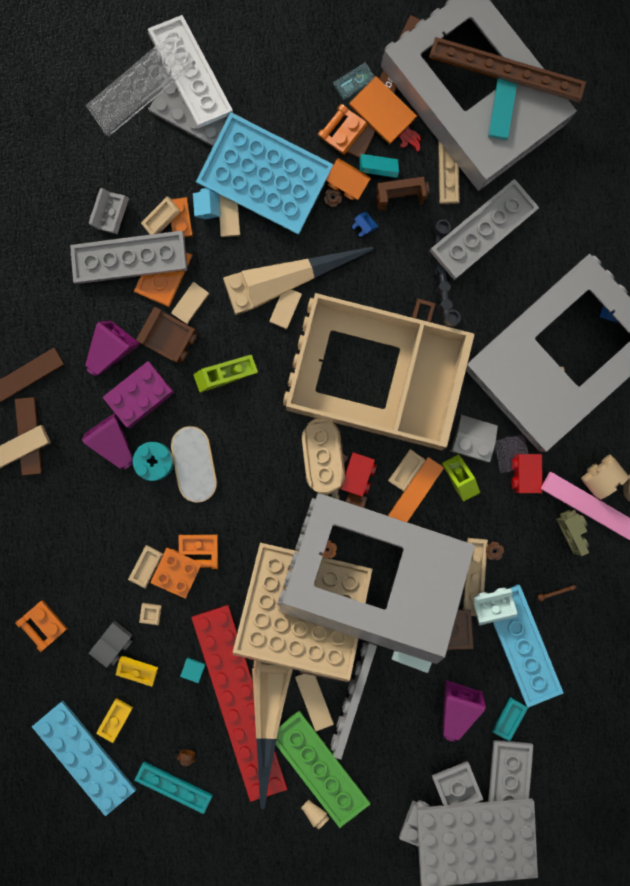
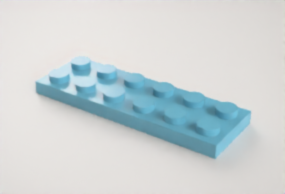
[493,585,563,707]
[32,701,136,816]

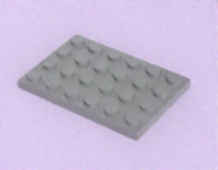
[416,799,538,886]

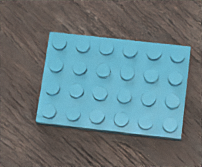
[196,112,333,235]

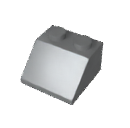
[450,415,498,462]

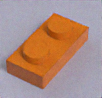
[171,197,193,238]

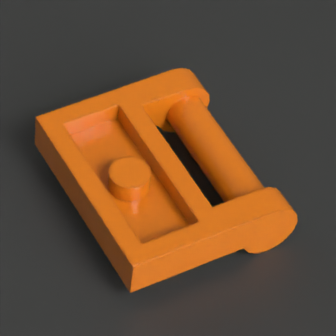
[317,104,368,155]
[179,535,218,569]
[15,600,68,652]

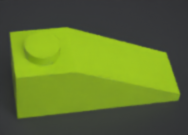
[194,355,258,392]

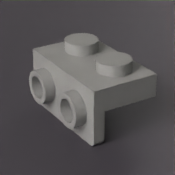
[89,188,129,234]

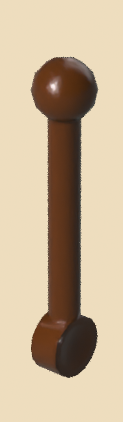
[537,585,577,602]

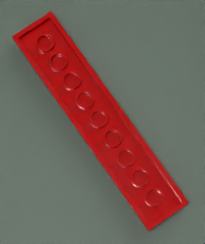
[191,605,287,802]

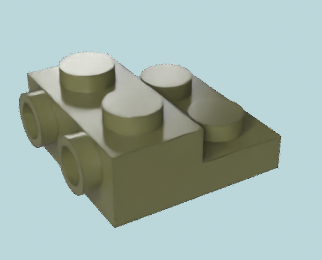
[556,510,589,556]

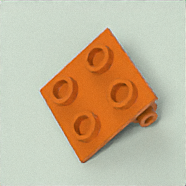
[150,548,202,599]

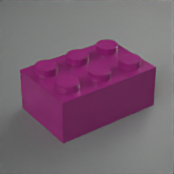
[103,361,175,428]

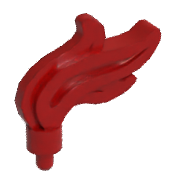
[398,126,421,153]

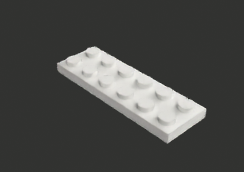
[148,15,233,128]

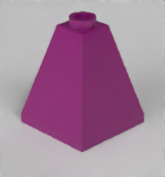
[86,320,140,376]
[82,413,133,469]
[443,680,486,741]

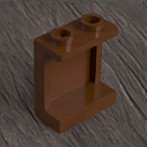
[376,177,429,212]
[136,307,198,364]

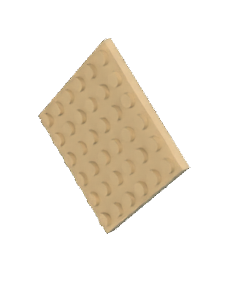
[232,543,372,682]

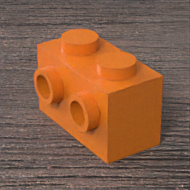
[326,158,371,200]

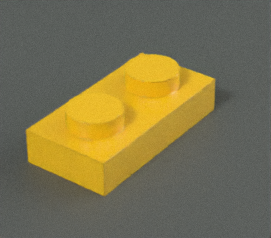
[116,656,158,687]
[96,698,133,743]

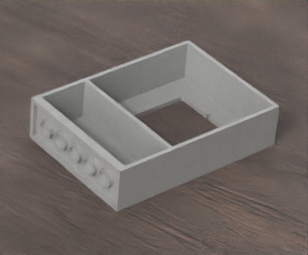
[381,0,577,191]
[466,254,630,452]
[277,493,475,664]

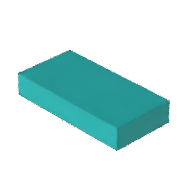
[360,154,399,178]
[492,697,528,742]

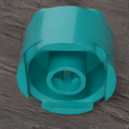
[133,442,174,481]

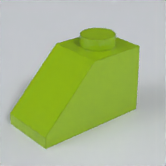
[442,454,480,501]

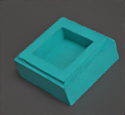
[180,657,205,683]

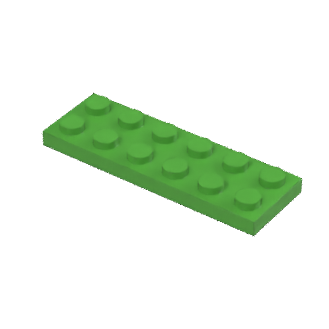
[276,710,370,828]

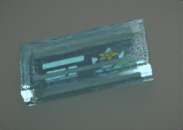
[333,62,375,100]

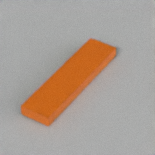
[388,457,444,522]

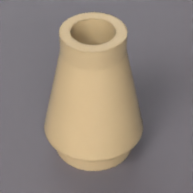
[301,800,329,830]

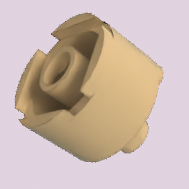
[581,455,629,499]

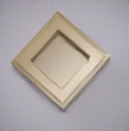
[139,603,162,625]

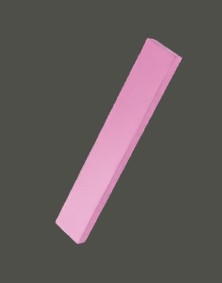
[541,472,630,541]

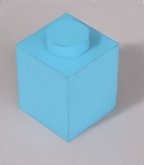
[193,188,221,219]

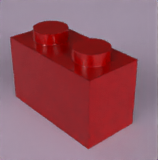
[340,453,377,497]
[512,454,542,493]

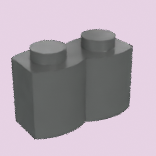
[89,621,133,668]

